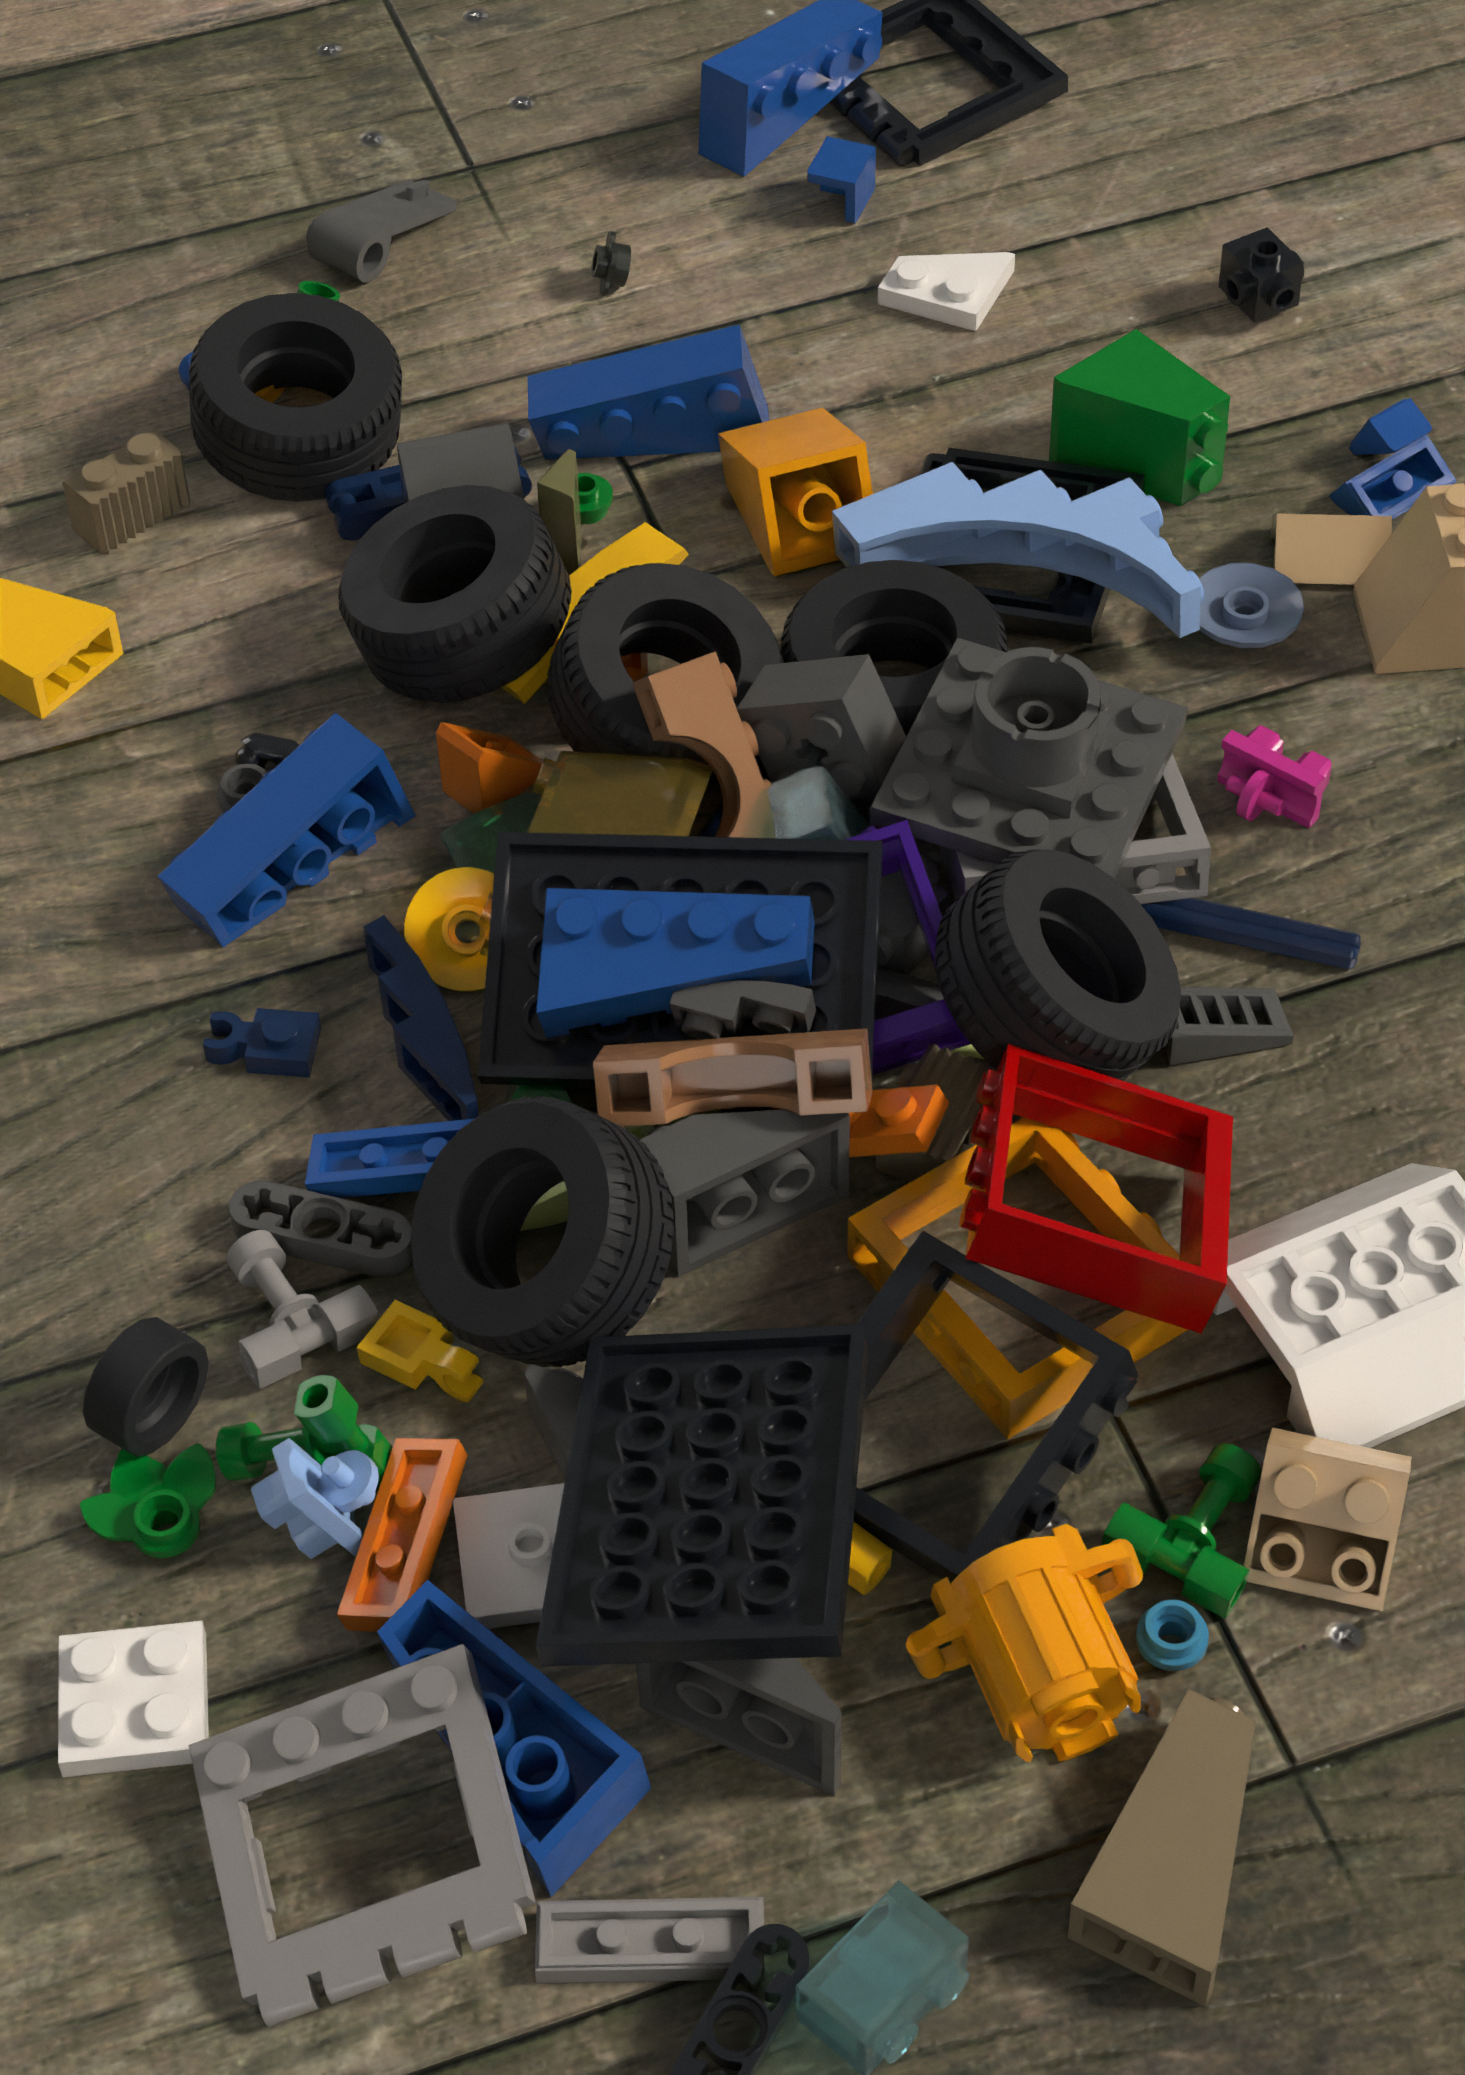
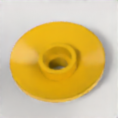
[404,867,494,992]

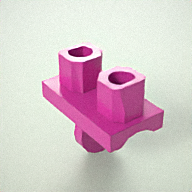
[1217,725,1332,829]

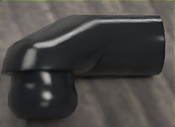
[234,732,300,769]

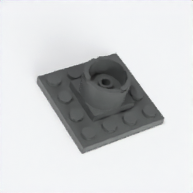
[870,638,1188,879]

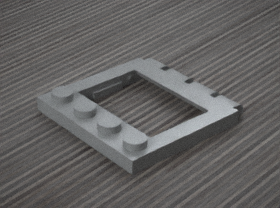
[189,1644,536,2027]

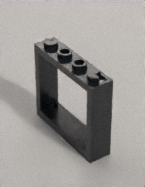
[853,1230,1139,1584]

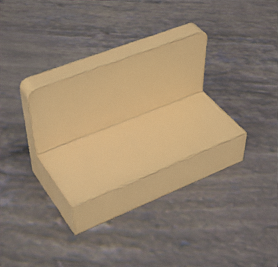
[1271,514,1392,585]

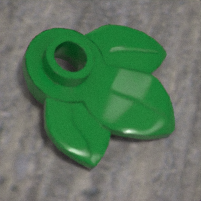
[80,1443,217,1558]

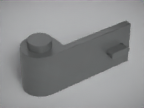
[306,180,457,283]

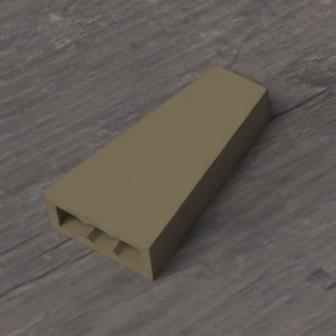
[1067,1689,1256,2007]

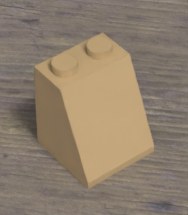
[1353,483,1465,674]

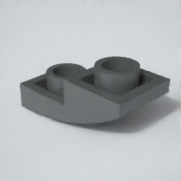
[669,980,816,1039]

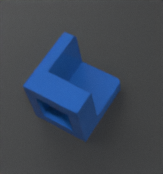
[807,136,876,224]

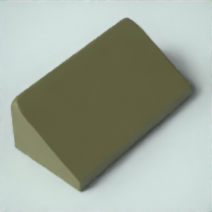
[537,449,582,575]

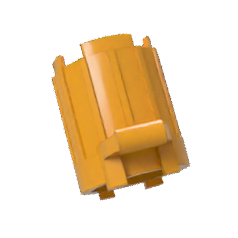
[906,1524,1143,1762]

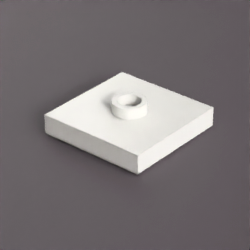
[453,1483,564,1629]

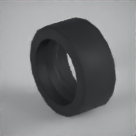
[83,1317,209,1457]

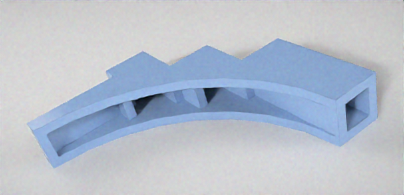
[832,462,1204,638]

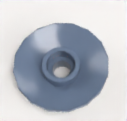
[1199,563,1304,648]

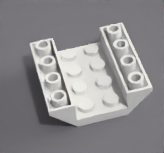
[1213,1163,1465,1448]

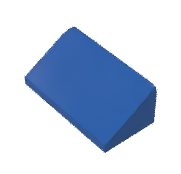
[1329,435,1457,520]

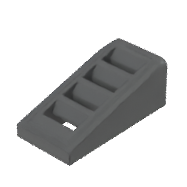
[1163,987,1293,1066]

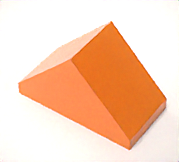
[436,722,550,821]

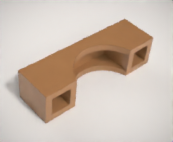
[632,651,790,839]
[593,1028,872,1127]

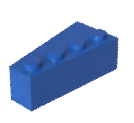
[698,0,882,177]
[157,712,416,947]
[536,888,815,1038]
[377,1580,651,1897]

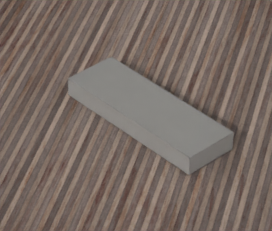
[535,1897,765,1983]

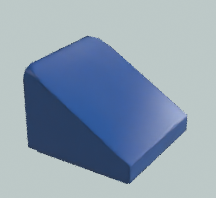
[1349,398,1432,455]

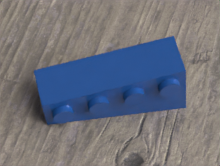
[527,324,769,460]

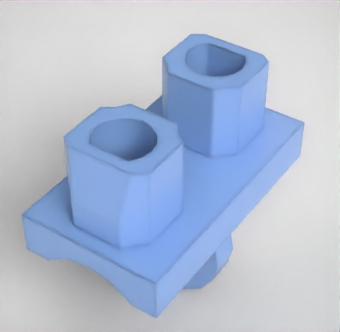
[251,1438,379,1559]

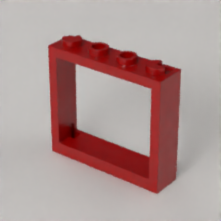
[959,1044,1233,1334]

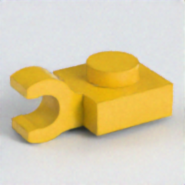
[356,1300,483,1402]

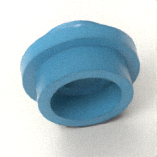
[1136,1600,1209,1671]

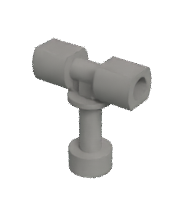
[226,1230,379,1389]

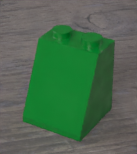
[1049,329,1231,506]

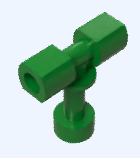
[216,1375,393,1491]
[1101,1443,1262,1619]

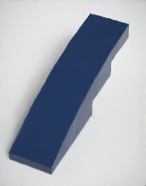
[363,915,479,1121]

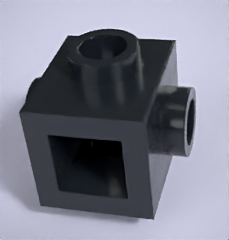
[1218,227,1304,323]

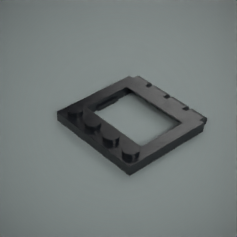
[829,0,1068,166]
[918,447,1145,644]

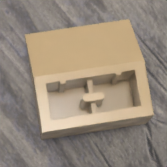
[1244,1428,1412,1611]

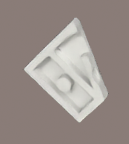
[878,252,1015,331]

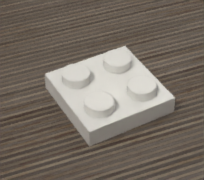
[58,1621,209,1778]

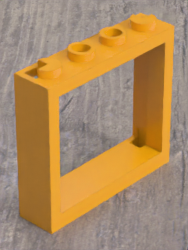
[847,1118,1187,1439]

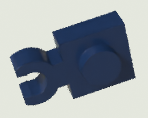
[203,1008,321,1078]

